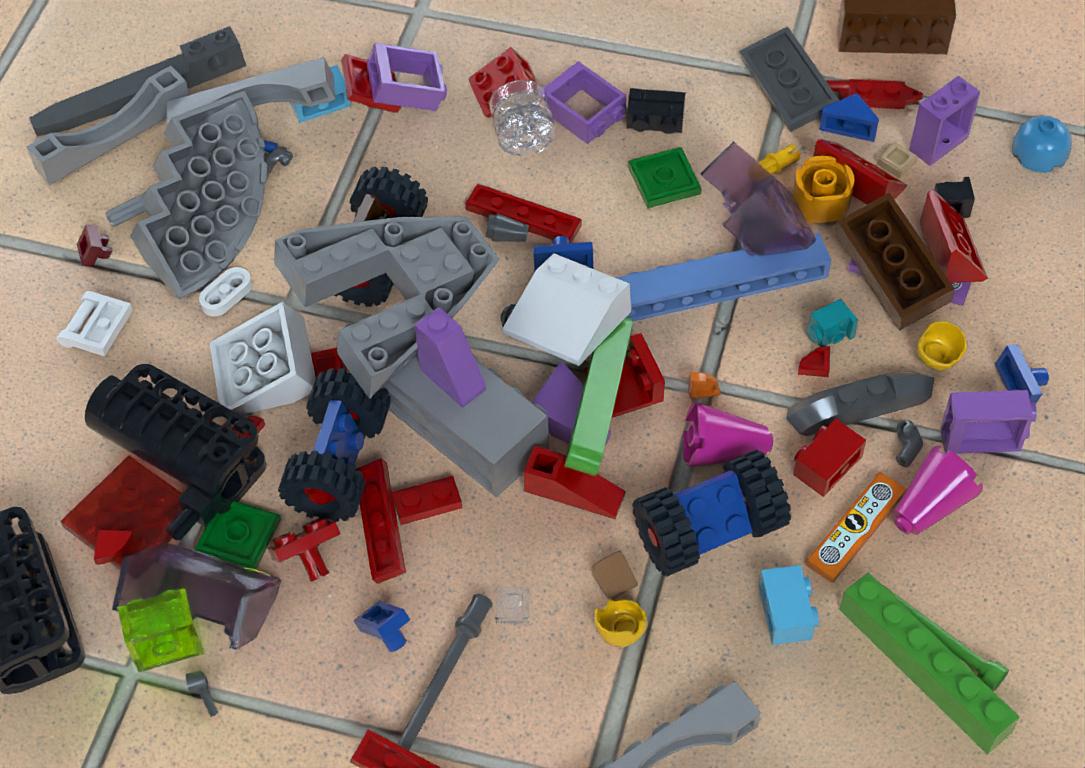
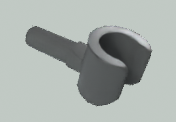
[186,671,218,717]

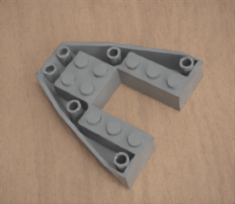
[274,217,500,399]

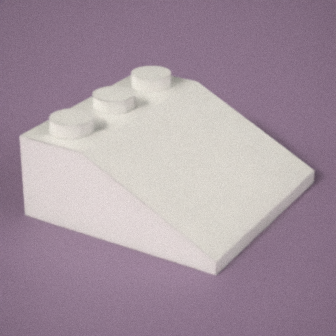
[502,253,631,366]
[210,301,316,415]

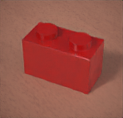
[793,419,866,497]

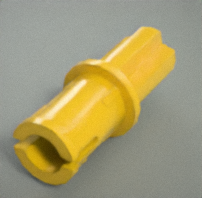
[747,144,800,182]

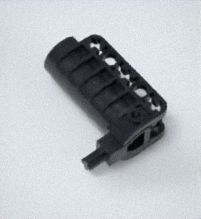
[85,364,267,541]
[0,507,85,694]

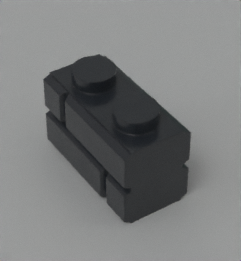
[626,88,686,134]

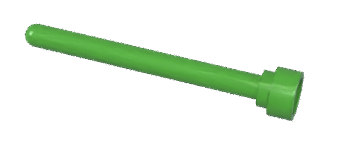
[878,581,1009,691]

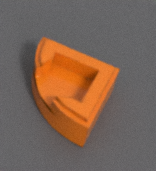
[688,372,721,399]

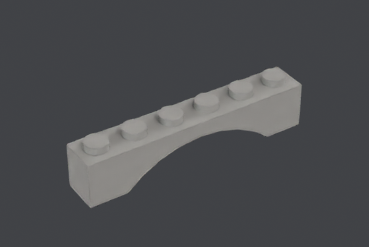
[167,57,336,125]
[26,65,190,185]
[598,681,761,768]

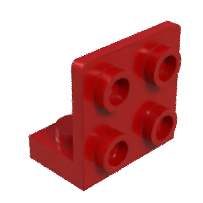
[469,47,541,118]
[584,333,665,418]

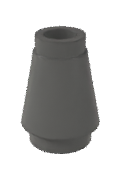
[485,213,529,242]

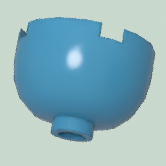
[1012,115,1071,173]

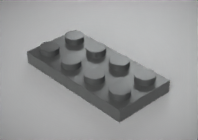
[739,26,839,132]

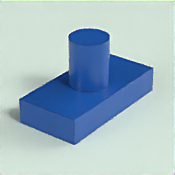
[533,236,594,273]
[994,344,1049,404]
[353,601,410,652]

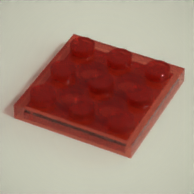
[60,455,183,579]

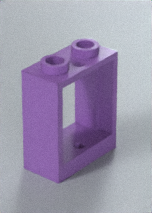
[367,43,447,111]
[539,61,626,144]
[909,76,980,166]
[940,390,1037,454]

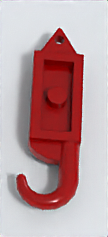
[826,79,923,109]

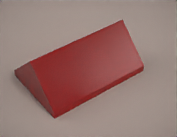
[813,139,907,205]
[919,189,988,283]

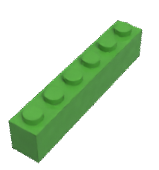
[839,572,1020,755]

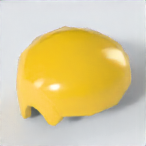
[916,321,967,371]
[594,599,647,647]

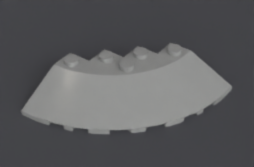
[130,90,267,300]

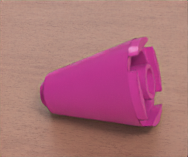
[682,403,773,467]
[893,446,983,535]

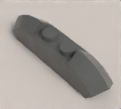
[786,371,934,436]

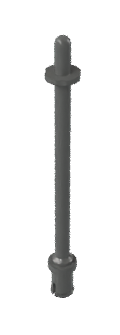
[397,594,493,750]

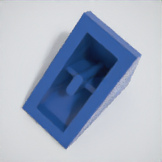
[819,93,879,142]

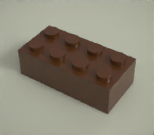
[837,0,956,54]
[837,192,955,331]

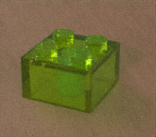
[117,588,205,672]

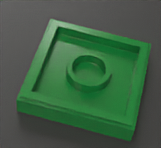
[628,147,701,208]
[194,501,281,573]

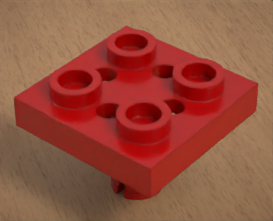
[267,518,341,582]

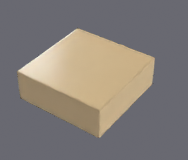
[877,142,918,179]

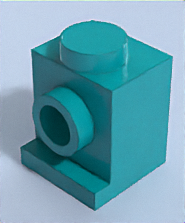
[807,299,858,347]

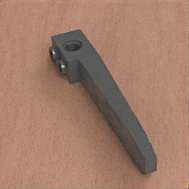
[29,26,246,136]

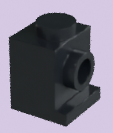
[934,177,975,218]

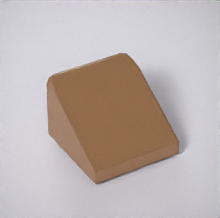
[593,550,638,600]

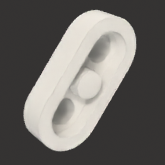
[199,267,252,316]

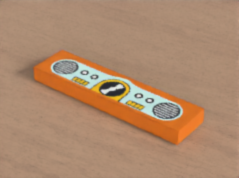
[806,472,907,583]

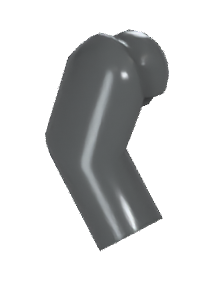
[264,147,293,180]
[896,420,923,467]

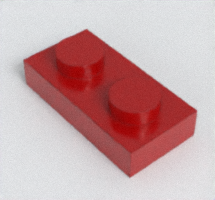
[392,476,463,525]

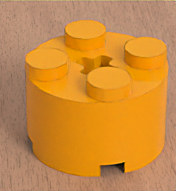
[792,156,854,223]

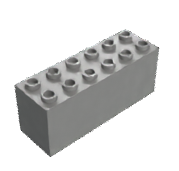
[382,353,549,498]

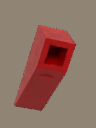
[524,446,626,519]

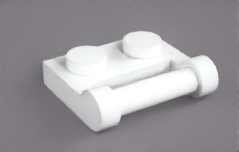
[56,291,133,356]

